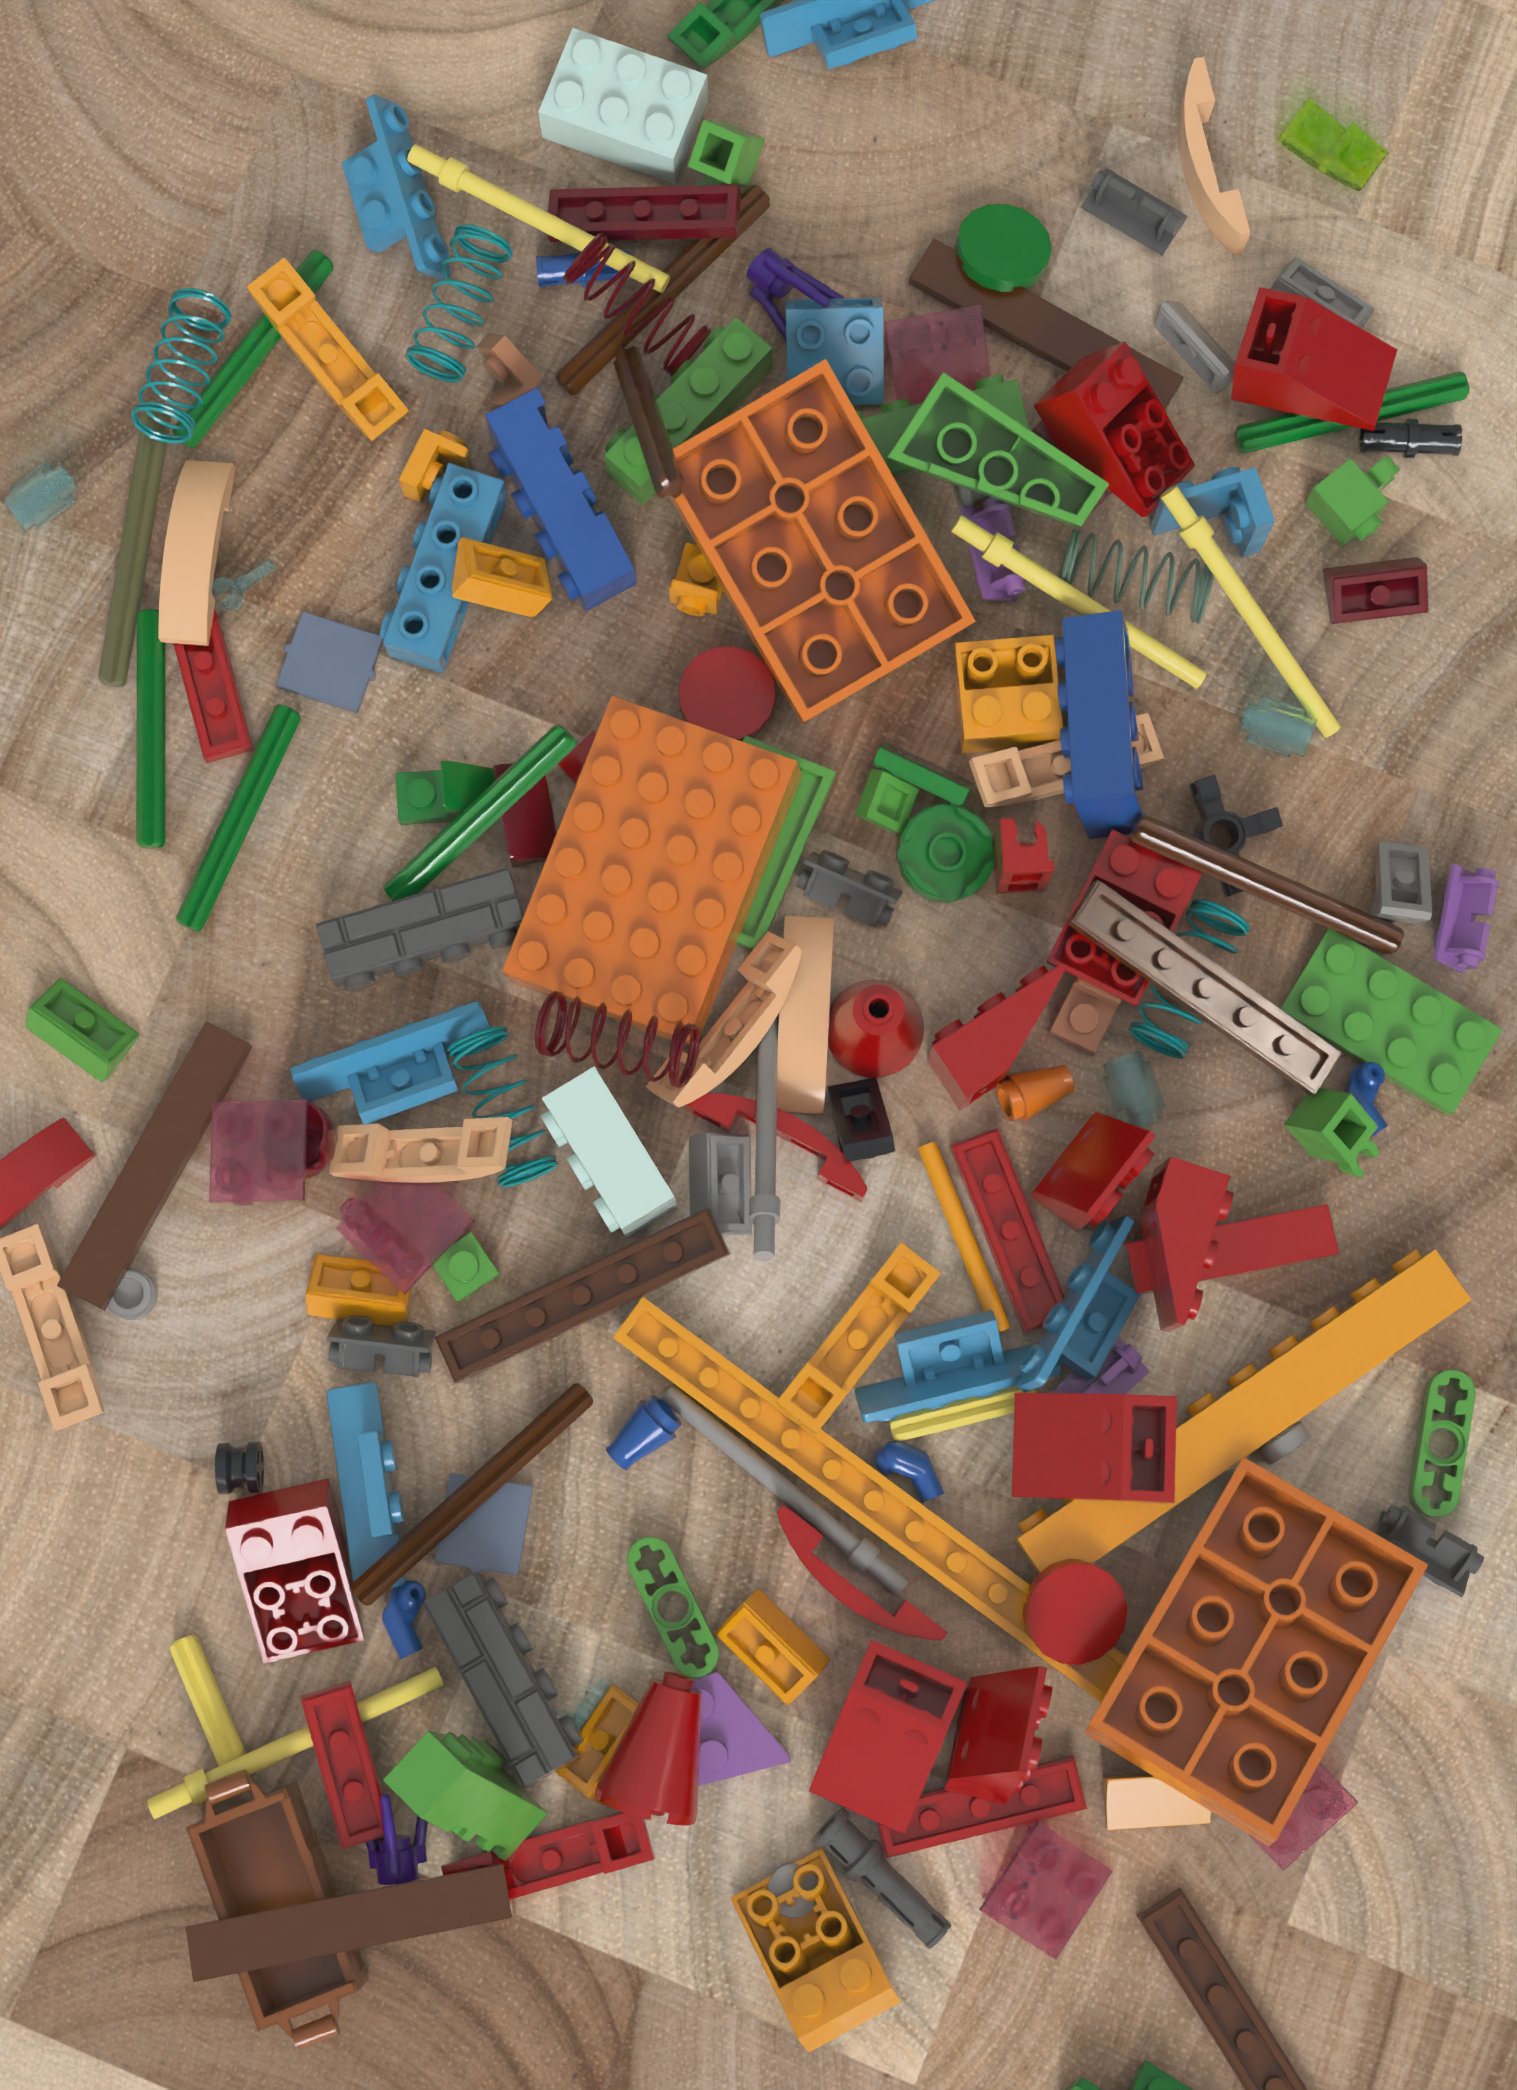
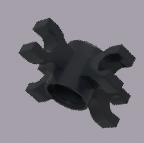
[1189,774,1283,897]

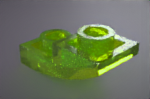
[1276,98,1389,191]

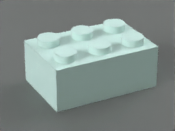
[538,28,708,184]
[540,1066,677,1239]

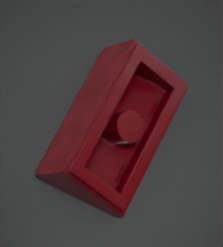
[1323,557,1428,624]
[493,763,557,867]

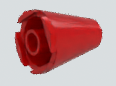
[828,979,924,1078]
[594,1672,702,1826]

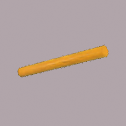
[917,1141,1012,1333]

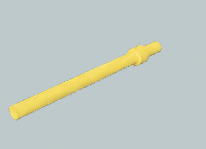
[407,144,670,293]
[1160,485,1341,738]
[951,515,1207,689]
[146,1666,444,1819]

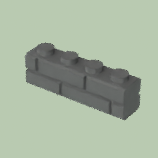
[316,867,524,991]
[423,1572,584,1788]

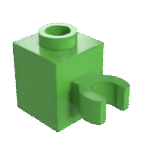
[687,120,766,186]
[1305,455,1400,547]
[1283,1088,1379,1177]

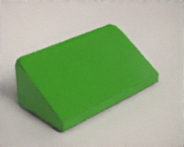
[25,978,139,1082]

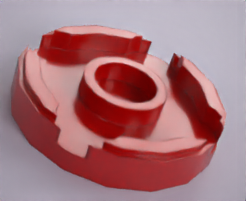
[678,646,776,741]
[1022,1559,1128,1665]

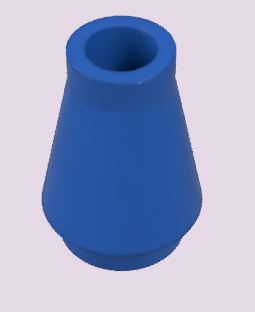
[606,1395,682,1470]

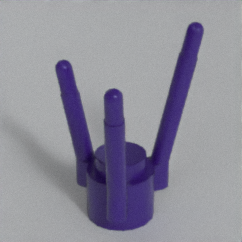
[746,248,844,341]
[365,1794,428,1885]

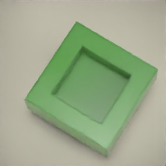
[855,769,919,834]
[429,1232,501,1303]

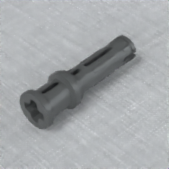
[812,1808,951,1949]

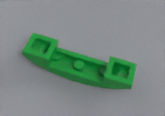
[667,0,783,70]

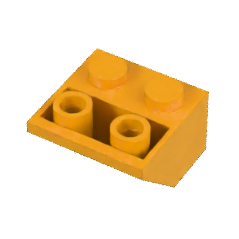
[954,635,1063,754]

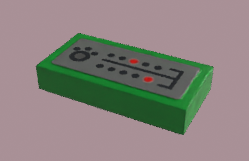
[873,742,975,806]

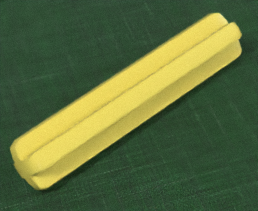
[889,1386,1036,1441]
[170,1635,246,1766]

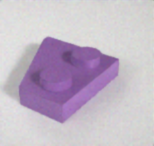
[693,1671,790,1786]

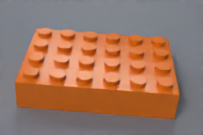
[668,359,976,724]
[502,696,802,1048]
[1084,1457,1429,1846]

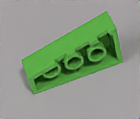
[886,372,1109,527]
[383,1730,548,1861]

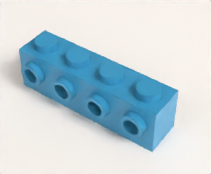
[380,463,508,674]

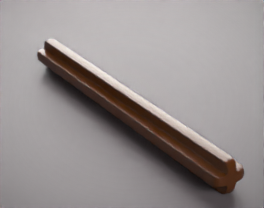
[556,185,770,395]
[613,345,684,499]
[1130,815,1404,954]
[350,1383,593,1606]

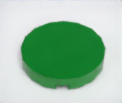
[955,204,1052,292]
[896,804,995,903]

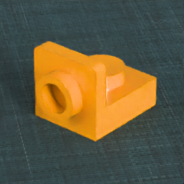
[399,428,472,503]
[669,542,724,616]

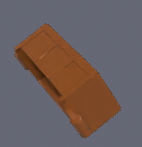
[186,1769,369,2050]

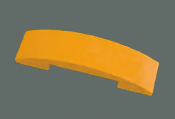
[246,257,409,442]
[776,1242,941,1434]

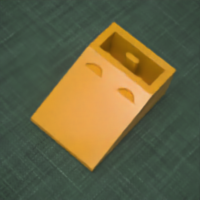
[730,1848,901,2053]

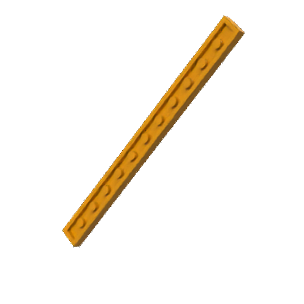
[612,1297,1127,1703]

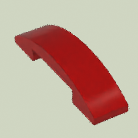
[684,1093,868,1203]
[0,1117,96,1230]
[777,1505,948,1641]
[441,1812,655,1900]

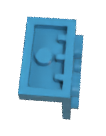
[785,297,884,405]
[1150,467,1275,558]

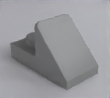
[1369,841,1433,925]

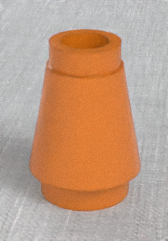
[996,1065,1075,1122]

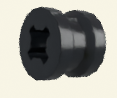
[215,1442,264,1495]

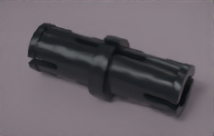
[1359,418,1462,458]

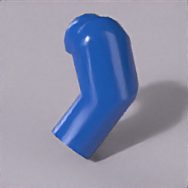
[1344,1061,1388,1137]
[874,1441,944,1503]
[382,1581,426,1659]

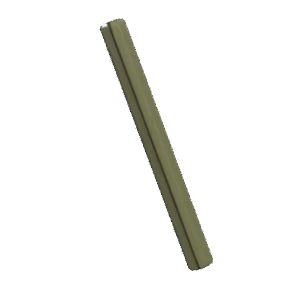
[98,410,171,687]

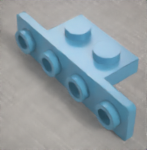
[759,0,935,70]
[342,94,452,280]
[290,1001,490,1125]
[1016,1214,1140,1393]
[854,1310,1061,1423]
[326,1382,406,1588]

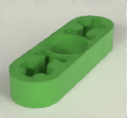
[1408,1370,1476,1517]
[627,1537,719,1678]

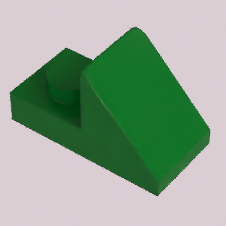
[396,761,496,825]

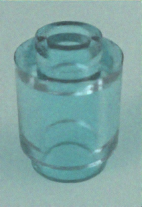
[2,461,78,531]
[1239,695,1317,757]
[1103,1051,1166,1128]

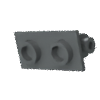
[1081,168,1188,256]
[796,850,903,927]
[327,1316,436,1377]
[1375,1504,1484,1597]

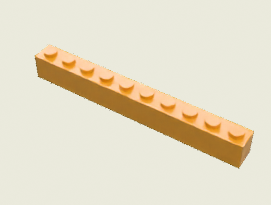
[1013,1249,1472,1575]

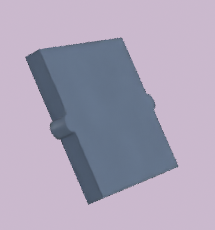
[276,611,384,714]
[435,1473,533,1575]

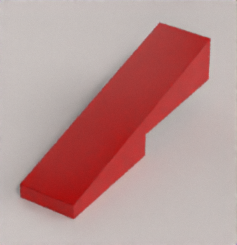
[1126,1204,1339,1295]

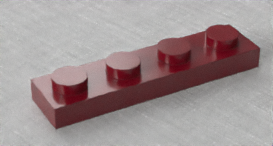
[547,184,741,242]

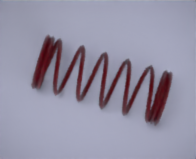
[563,233,711,377]
[535,991,700,1089]

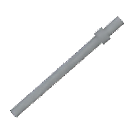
[749,1015,781,1261]
[661,1384,910,1596]

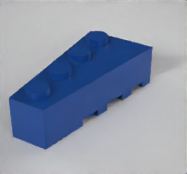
[485,388,637,611]
[1055,610,1146,839]

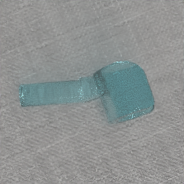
[212,559,276,611]
[557,1679,610,1731]

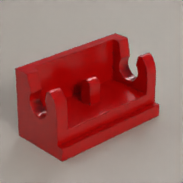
[993,818,1054,894]

